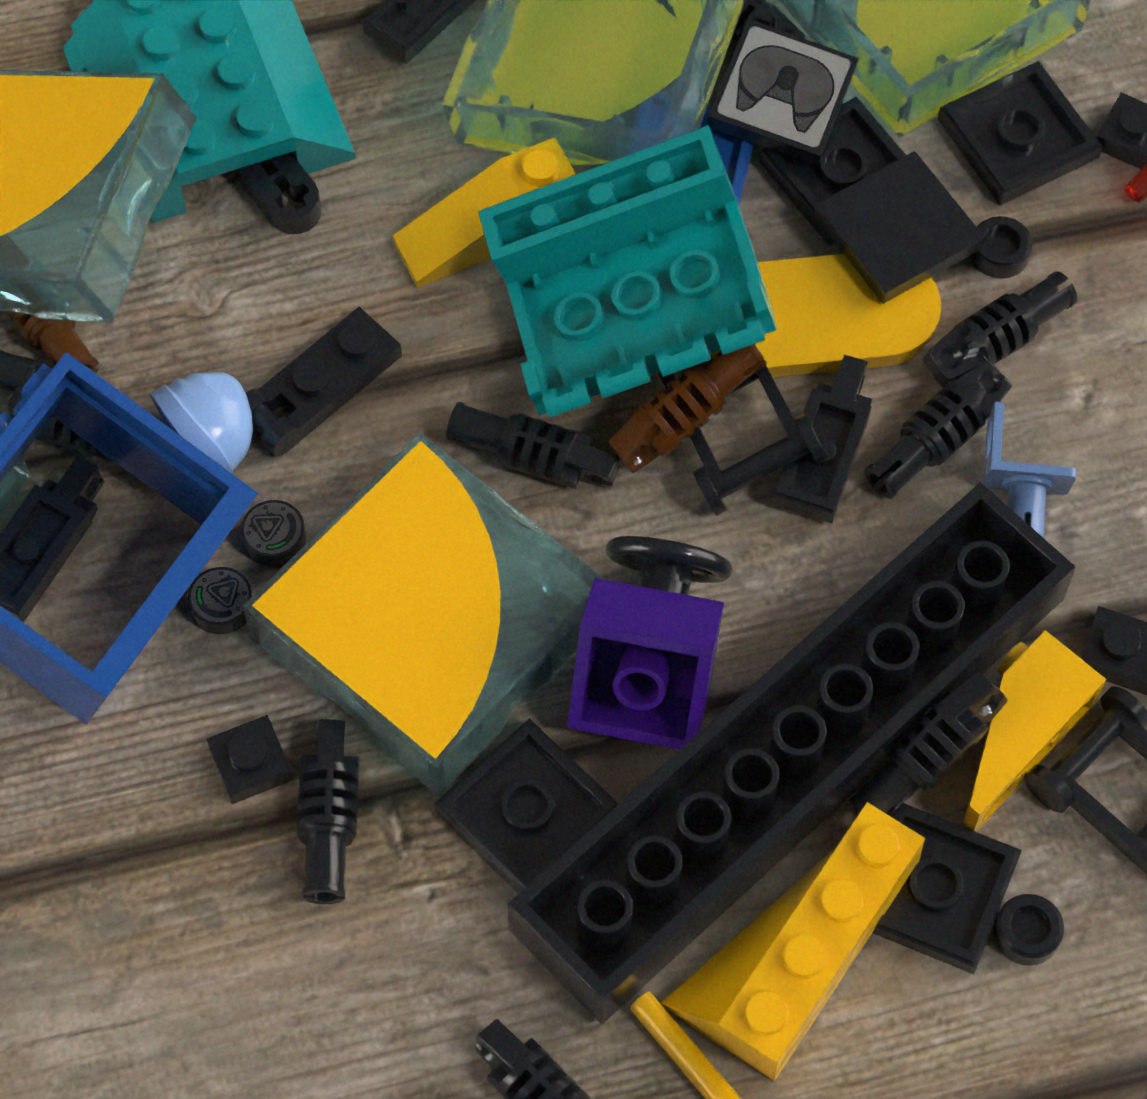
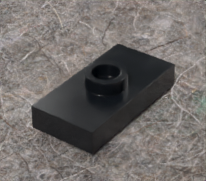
[362,0,476,64]

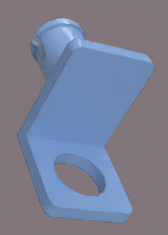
[983,402,1076,539]

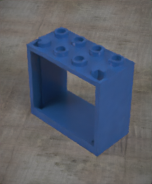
[0,352,258,725]

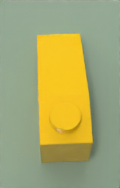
[392,137,576,288]
[962,630,1107,832]

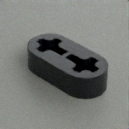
[235,152,321,234]

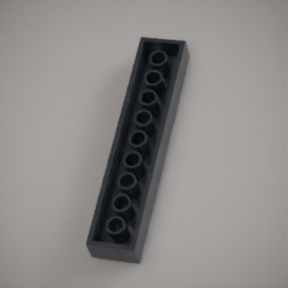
[507,482,1076,1025]

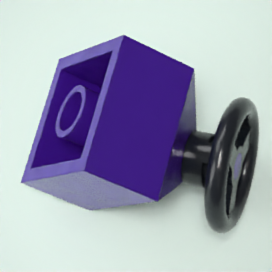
[567,536,732,750]

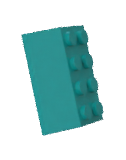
[63,0,355,223]
[478,125,777,418]

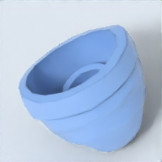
[150,372,253,474]

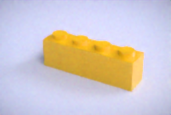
[661,802,925,1081]

